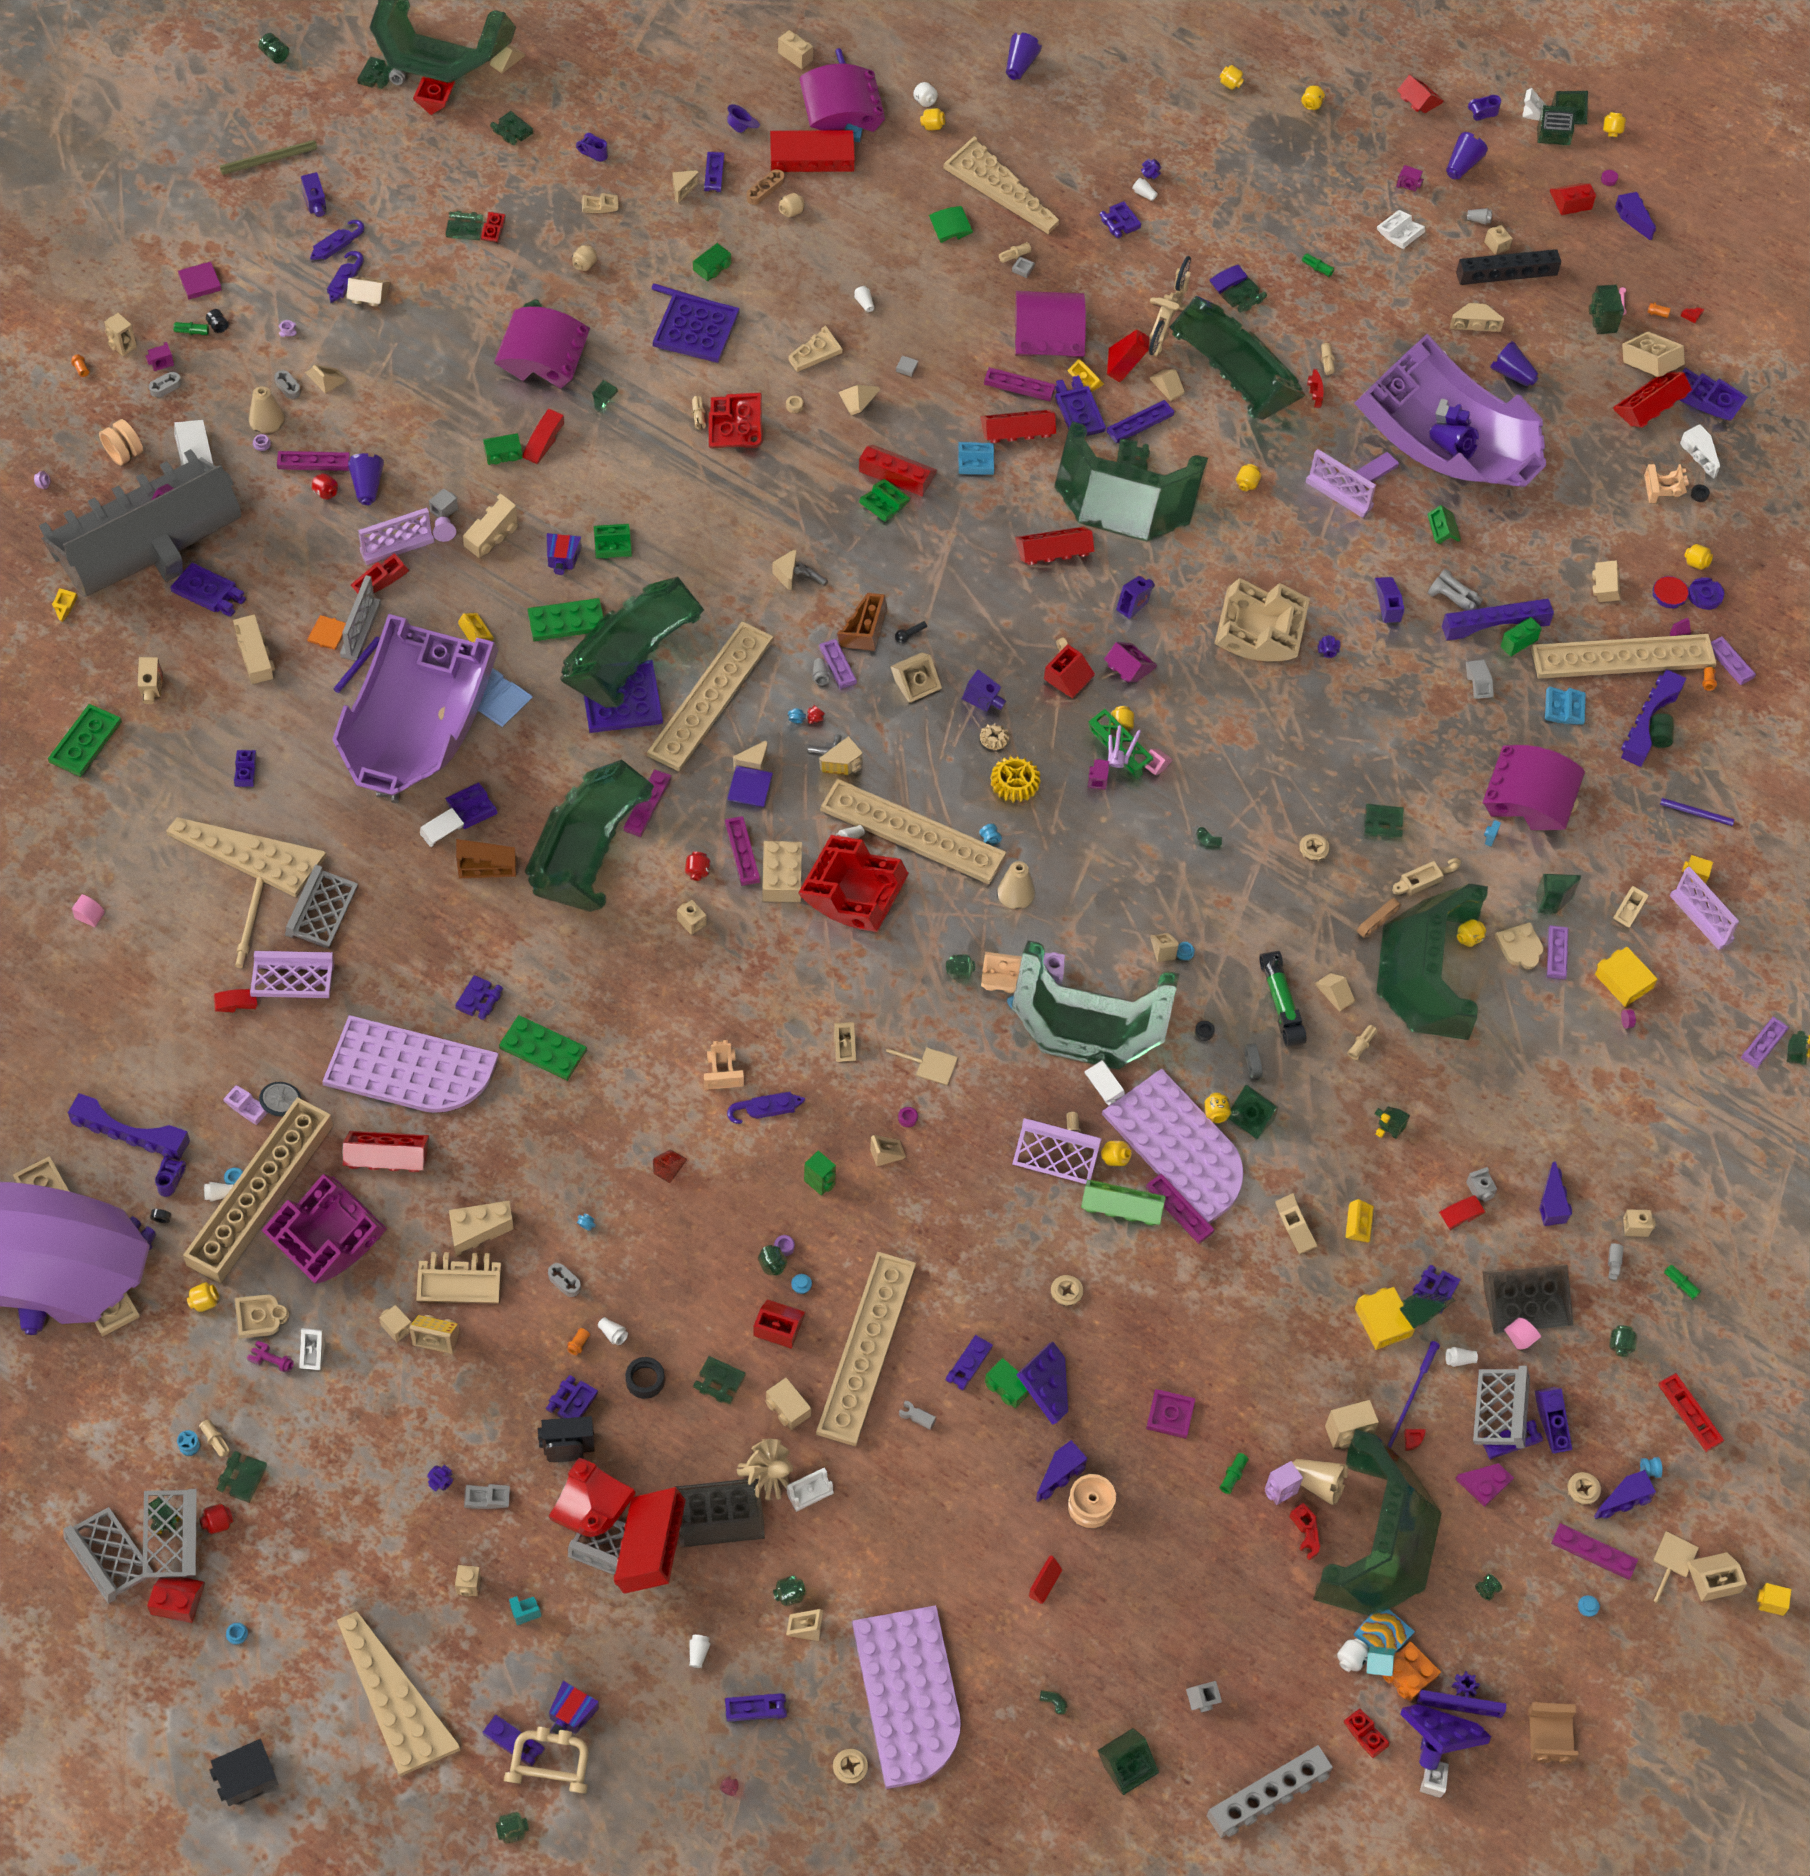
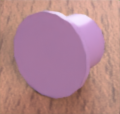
[433,517,456,542]

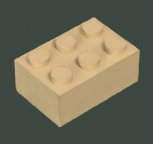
[1622,332,1685,377]
[762,841,802,902]

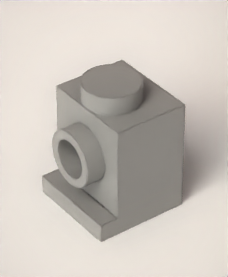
[1466,1167,1497,1201]

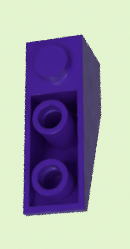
[1615,192,1656,240]
[1374,577,1404,623]
[1539,1161,1572,1226]
[1534,1387,1572,1454]
[1036,1440,1087,1502]
[1594,1470,1656,1519]

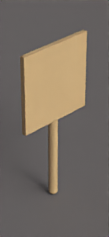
[886,1047,958,1085]
[1653,1531,1699,1603]

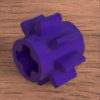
[1141,158,1162,179]
[1318,635,1341,658]
[427,1464,453,1492]
[1451,1671,1480,1697]

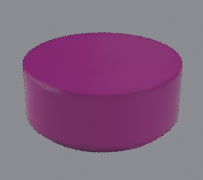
[1601,170,1618,186]
[1621,1009,1636,1029]
[898,1107,918,1128]

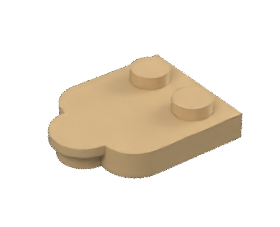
[1495,922,1543,969]
[235,1295,289,1339]

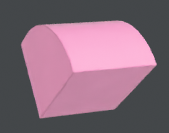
[1143,749,1173,775]
[72,894,105,927]
[1504,1318,1541,1349]

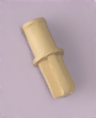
[999,242,1031,263]
[1320,343,1335,375]
[692,396,706,429]
[1347,1025,1377,1060]
[1066,1112,1081,1152]
[199,1419,230,1457]

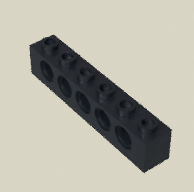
[1456,249,1561,285]

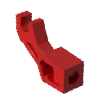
[1289,1503,1321,1561]

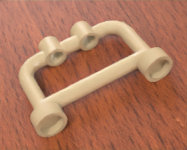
[504,1727,588,1794]

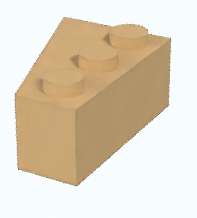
[463,493,518,558]
[233,614,275,684]
[449,1201,514,1257]

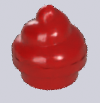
[807,705,825,724]

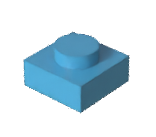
[845,124,863,142]
[1484,820,1501,847]

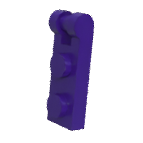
[704,152,724,192]
[945,1335,993,1391]
[1483,1420,1543,1459]
[725,1693,787,1722]
[482,1715,545,1767]

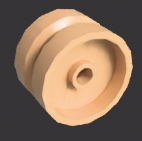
[99,419,143,465]
[1068,1474,1116,1528]

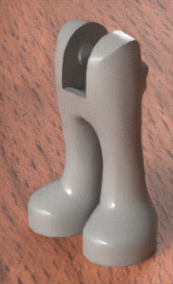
[1427,568,1483,611]

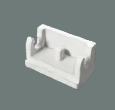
[420,808,464,847]
[1085,1060,1125,1106]
[787,1468,834,1512]

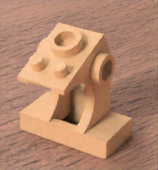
[1644,464,1689,503]
[704,1040,744,1090]

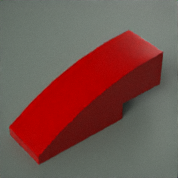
[522,408,564,465]
[351,553,409,594]

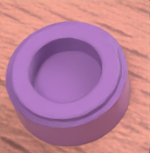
[774,1235,795,1256]

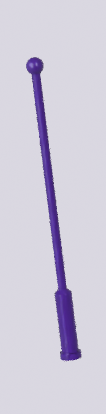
[1377,1341,1440,1468]

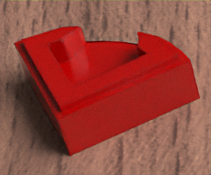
[1680,307,1704,323]
[1404,1429,1426,1451]

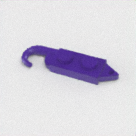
[310,220,365,261]
[327,251,364,303]
[727,1091,805,1124]

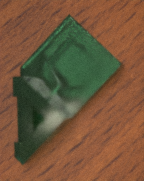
[592,380,618,411]

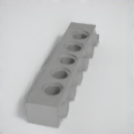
[1207,1745,1333,1838]

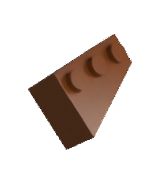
[837,593,887,651]
[456,839,516,878]

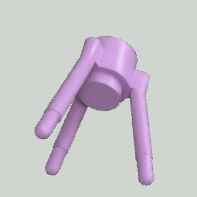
[1108,725,1141,768]

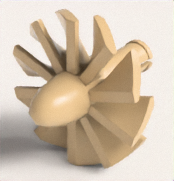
[737,1439,793,1500]

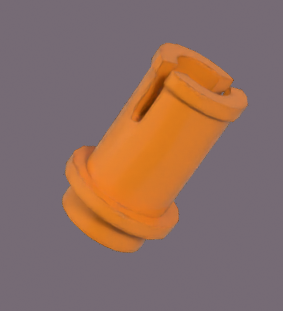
[1647,302,1670,318]
[71,354,89,377]
[1702,667,1717,691]
[567,1328,590,1355]

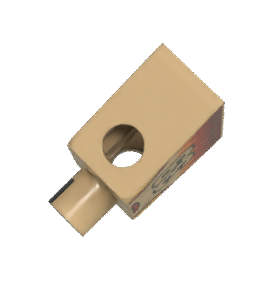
[138,657,163,704]

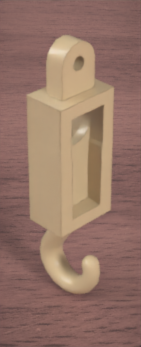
[1392,858,1461,896]

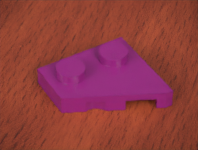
[1455,1463,1514,1507]

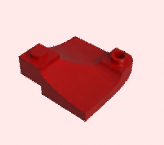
[709,393,763,448]
[548,1457,636,1537]

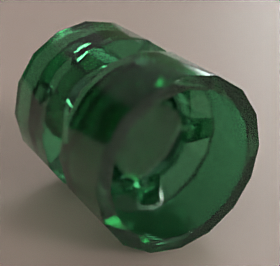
[258,33,290,64]
[1650,714,1674,748]

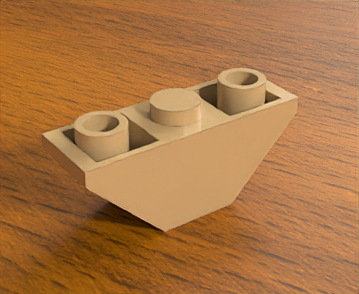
[1450,303,1504,332]
[1275,1193,1318,1255]

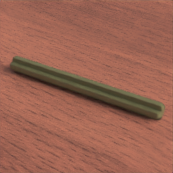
[220,140,317,175]

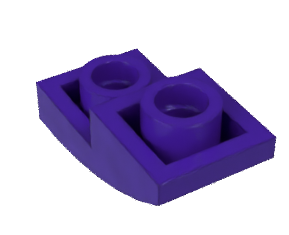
[1209,264,1248,295]
[234,750,256,787]

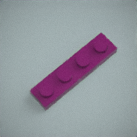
[984,367,1056,402]
[277,451,350,471]
[623,769,671,837]
[725,816,760,886]
[1146,1174,1214,1244]
[1551,1523,1638,1580]

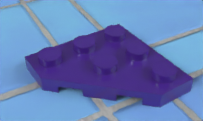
[1016,1342,1068,1425]
[1400,1704,1491,1754]

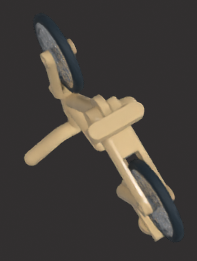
[1149,256,1203,357]

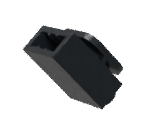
[538,1416,595,1463]
[209,1738,279,1806]

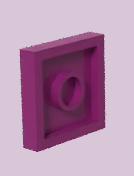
[178,261,222,300]
[1146,1389,1195,1439]

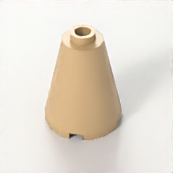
[249,386,284,434]
[997,861,1035,909]
[1292,1459,1348,1505]

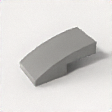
[464,1484,510,1509]

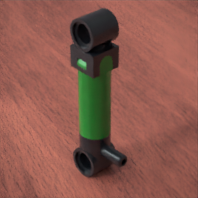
[1259,951,1307,1047]

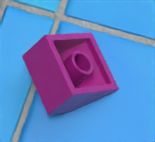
[1104,642,1157,683]

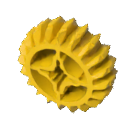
[990,755,1041,803]

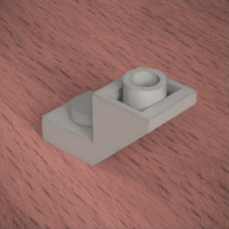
[1466,660,1494,699]

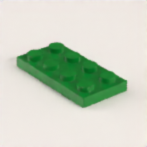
[527,598,605,642]
[48,704,122,777]
[499,1015,587,1081]

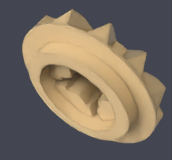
[980,723,1009,750]
[1299,834,1329,861]
[1051,1275,1083,1306]
[1567,1472,1601,1505]
[833,1749,868,1784]

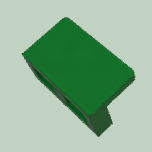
[1427,505,1461,544]

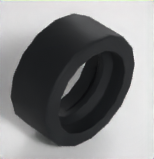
[625,1357,665,1399]

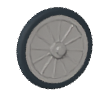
[259,1082,301,1117]

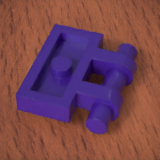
[1099,202,1141,238]
[455,975,503,1020]
[1411,1265,1461,1314]
[546,1375,598,1418]

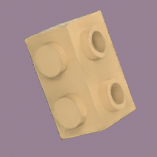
[778,30,813,69]
[104,313,137,356]
[1592,560,1620,602]
[765,1378,811,1430]

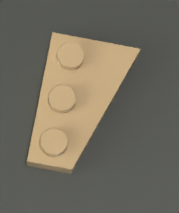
[789,325,842,372]

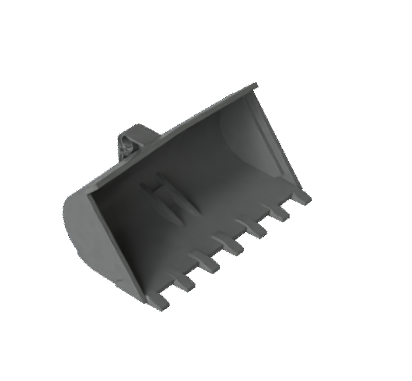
[39,449,241,597]

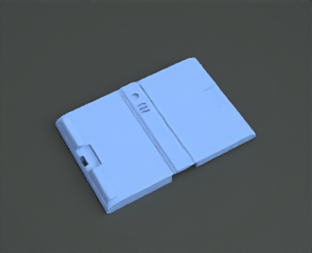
[478,668,533,727]

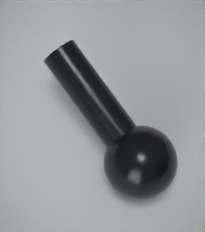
[895,621,928,643]

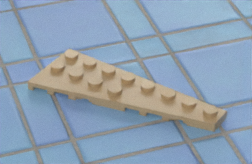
[944,136,1059,234]
[166,817,327,897]
[337,1611,460,1777]

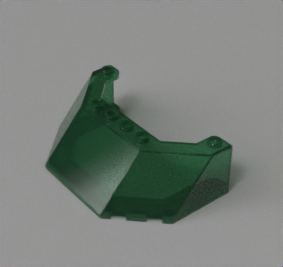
[369,0,516,83]
[1169,295,1305,420]
[1054,421,1208,542]
[560,576,704,708]
[525,759,654,912]
[1376,884,1488,1040]
[1012,940,1180,1070]
[1313,1429,1442,1616]

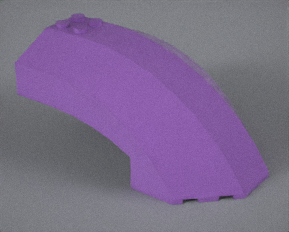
[1354,334,1546,487]
[332,614,498,796]
[0,1182,150,1324]

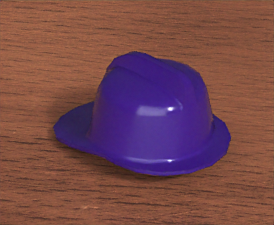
[727,104,760,132]

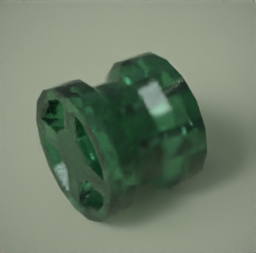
[1475,1574,1502,1601]

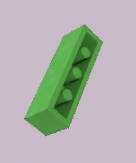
[1081,1179,1166,1226]

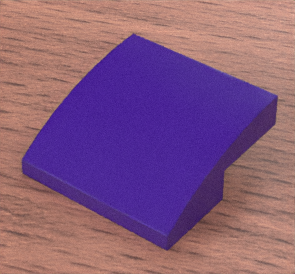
[727,766,773,808]
[445,782,498,829]

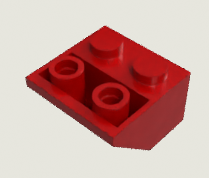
[1044,644,1095,699]
[753,1299,806,1349]

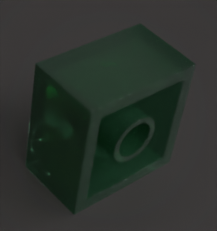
[1589,284,1624,334]

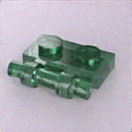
[357,56,396,89]
[490,111,533,145]
[446,210,484,241]
[1222,278,1267,313]
[1115,439,1150,476]
[1364,804,1404,838]
[693,1356,746,1404]
[216,1451,267,1503]

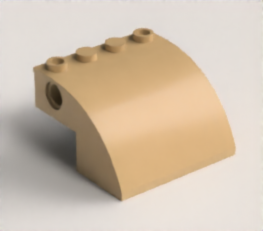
[1215,578,1310,662]

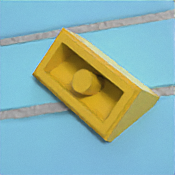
[1067,359,1104,392]
[458,613,494,643]
[1345,1199,1374,1242]

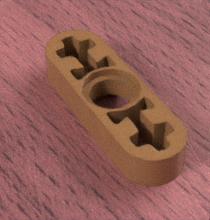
[747,169,784,205]
[1357,898,1402,938]

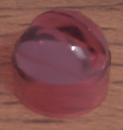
[720,1776,739,1796]

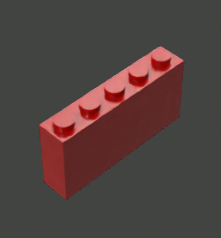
[770,130,855,172]
[614,1487,686,1594]

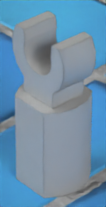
[1608,1244,1624,1280]
[899,1401,937,1430]

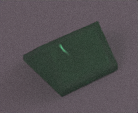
[1551,91,1588,124]
[1228,1084,1278,1139]

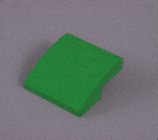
[929,206,973,243]
[859,479,911,522]
[593,524,632,559]

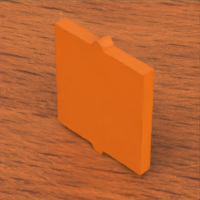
[307,615,346,650]

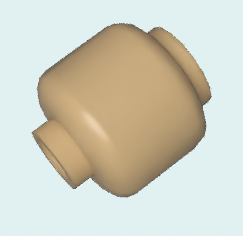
[779,193,805,218]
[572,245,597,271]

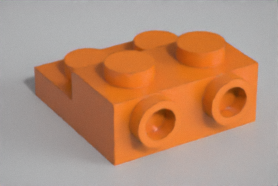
[1382,1641,1441,1702]

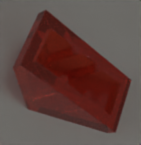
[653,1149,687,1183]

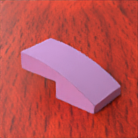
[223,1085,267,1125]

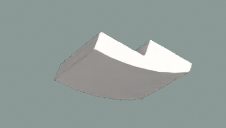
[1377,210,1425,249]

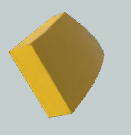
[52,588,78,622]

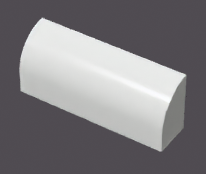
[174,420,213,466]

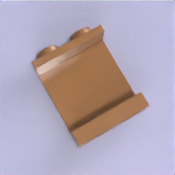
[1528,1702,1579,1764]

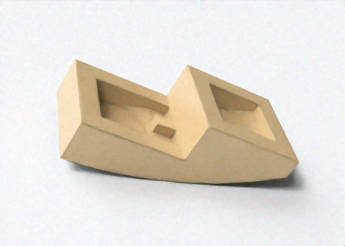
[582,193,618,213]

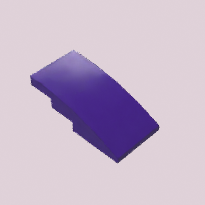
[1680,367,1748,421]

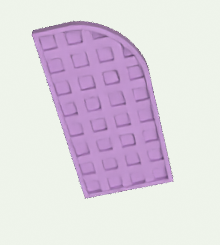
[322,1015,499,1113]
[1102,1069,1243,1224]
[852,1605,961,1789]

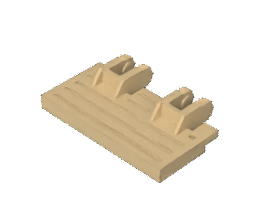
[416,1252,501,1304]

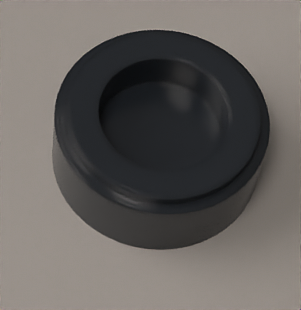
[1691,484,1710,502]
[1195,1021,1215,1041]
[150,1209,172,1223]

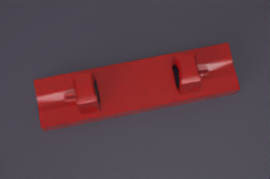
[1658,1373,1724,1452]

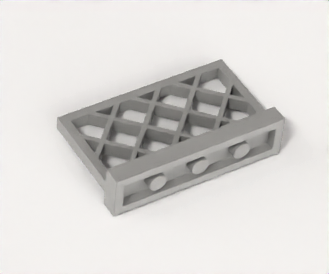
[340,575,381,661]
[285,864,358,949]
[1473,1366,1530,1448]
[143,1489,196,1578]
[63,1507,153,1604]
[568,1520,626,1575]

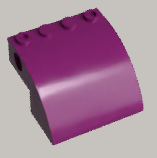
[799,64,885,132]
[1014,291,1086,358]
[494,307,590,389]
[1482,745,1585,830]
[261,1174,387,1284]

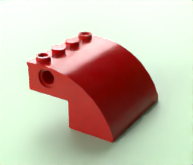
[798,835,909,932]

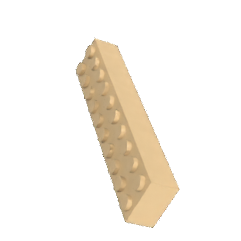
[183,1097,333,1284]

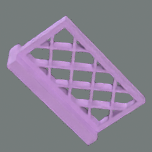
[1306,449,1376,518]
[358,508,434,565]
[1670,866,1739,950]
[250,951,334,998]
[1013,1118,1102,1184]

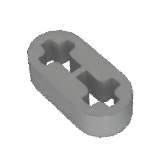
[274,370,301,399]
[149,372,181,397]
[548,1263,581,1297]

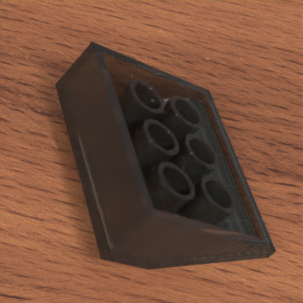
[1482,1264,1574,1334]
[674,1479,765,1547]

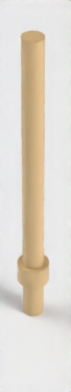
[235,877,264,968]

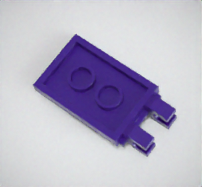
[1055,375,1106,439]
[170,563,246,617]

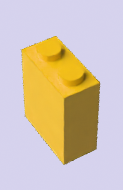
[1595,947,1658,1007]
[1355,1287,1415,1350]

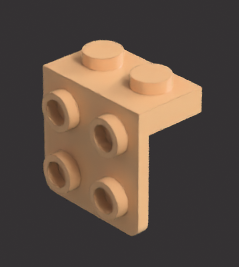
[981,952,1023,993]

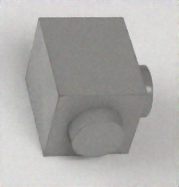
[429,489,458,518]
[1186,1681,1222,1712]

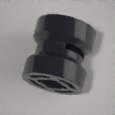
[205,309,229,333]

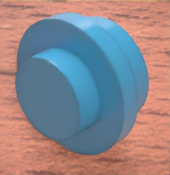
[788,708,806,724]
[1176,942,1195,961]
[577,1213,596,1231]
[791,1274,812,1294]
[1578,1595,1600,1617]
[226,1623,248,1645]

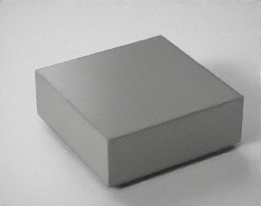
[1012,257,1035,278]
[896,356,918,377]

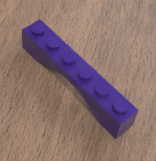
[1442,598,1554,641]
[1621,669,1686,767]
[68,1093,190,1161]

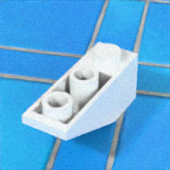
[1680,424,1720,479]

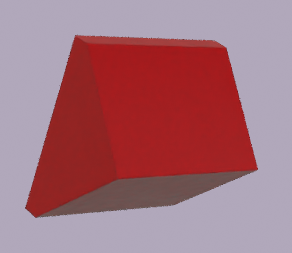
[413,74,455,115]

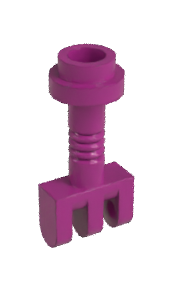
[246,1341,294,1372]

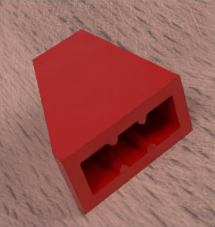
[1107,329,1150,383]

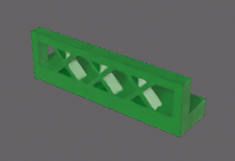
[1088,709,1153,779]

